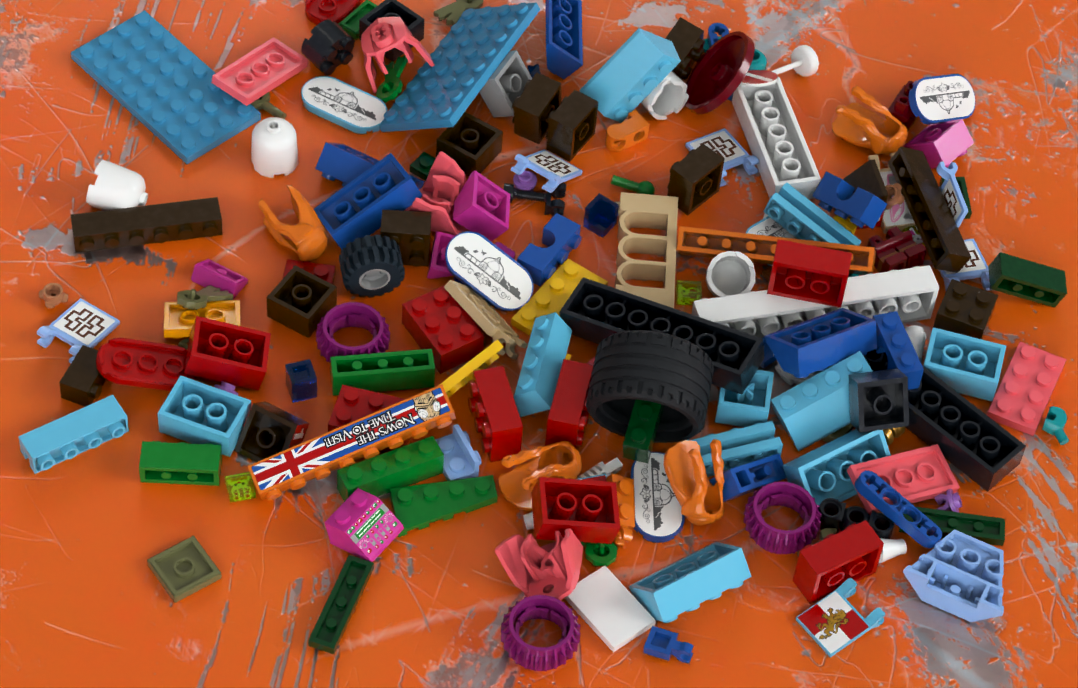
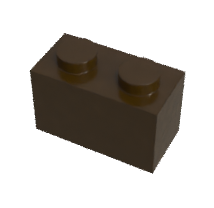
[59,345,109,406]

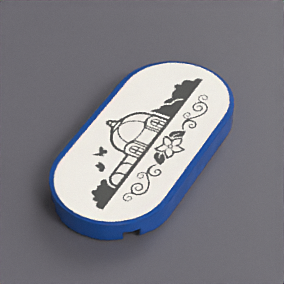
[909,74,976,125]
[445,231,534,311]
[630,452,685,543]

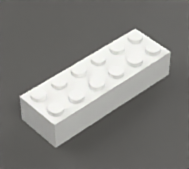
[732,77,821,199]

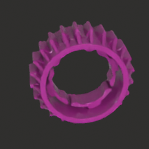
[316,302,390,362]
[743,481,821,554]
[501,595,581,671]

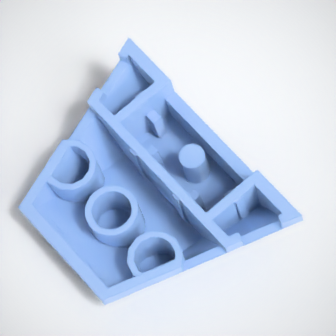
[903,529,1004,622]

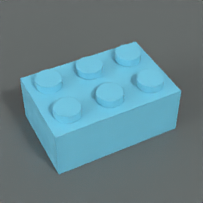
[923,327,1006,401]
[157,375,251,457]

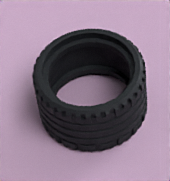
[586,330,714,443]

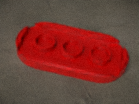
[305,0,364,25]
[96,338,197,391]

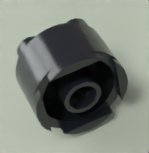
[301,19,355,76]

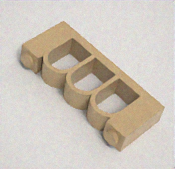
[614,192,678,308]

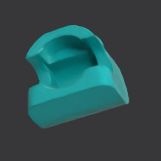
[1042,406,1069,445]

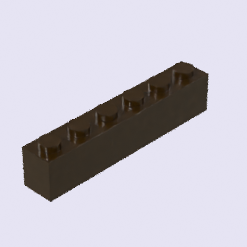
[888,147,971,273]
[71,197,222,253]

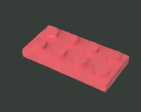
[211,37,308,106]
[987,342,1067,436]
[847,444,960,514]

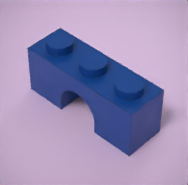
[812,172,887,229]
[517,213,582,287]
[873,311,924,390]

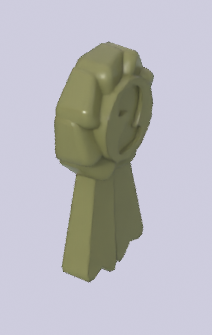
[434,0,483,26]
[177,285,233,310]

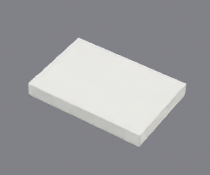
[564,566,656,652]

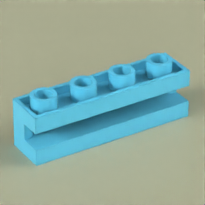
[763,183,862,246]
[18,395,129,474]
[681,421,783,477]

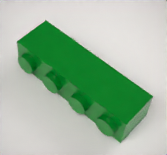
[330,349,435,396]
[337,436,444,502]

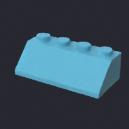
[579,28,681,123]
[514,312,572,417]
[771,351,873,452]
[782,429,891,506]
[629,542,752,623]

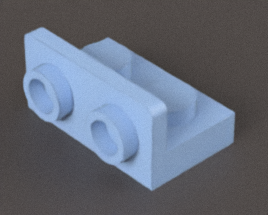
[435,424,482,481]

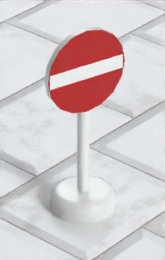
[740,45,819,87]

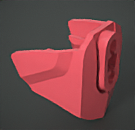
[361,17,435,93]
[404,152,468,235]
[495,528,583,601]

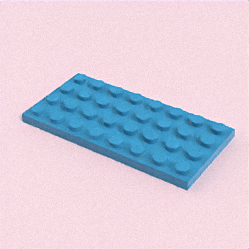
[379,2,540,132]
[71,10,261,164]

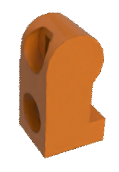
[605,110,650,152]

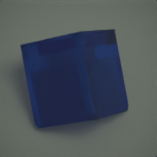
[583,193,619,238]
[285,359,317,403]

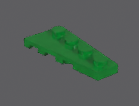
[390,475,498,537]

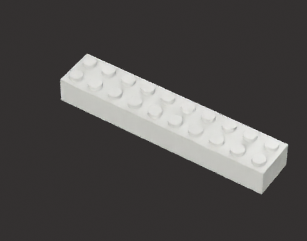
[692,265,940,338]

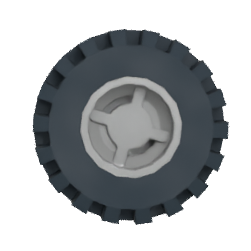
[339,235,405,297]

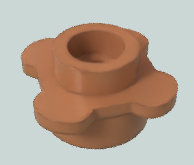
[885,183,905,210]
[39,283,68,308]

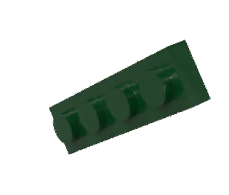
[899,507,1005,546]
[308,555,374,654]

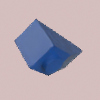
[709,453,786,502]

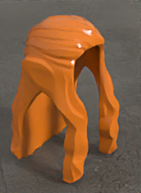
[832,85,908,155]
[259,185,328,261]
[663,439,725,525]
[498,441,582,511]

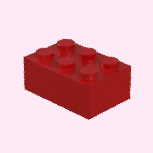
[767,239,852,308]
[402,285,484,374]
[184,316,271,391]
[545,359,593,448]
[468,366,523,463]
[328,384,410,455]
[531,477,621,544]
[792,520,884,604]

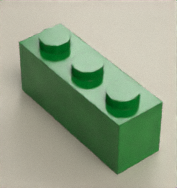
[139,441,222,486]

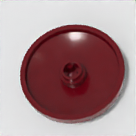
[685,31,755,114]

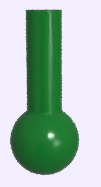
[610,175,655,195]

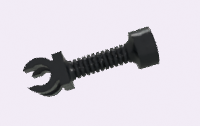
[503,182,566,216]

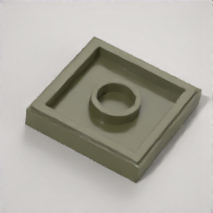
[147,536,222,603]

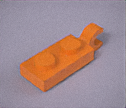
[606,474,635,546]

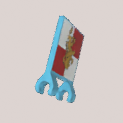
[796,578,885,658]

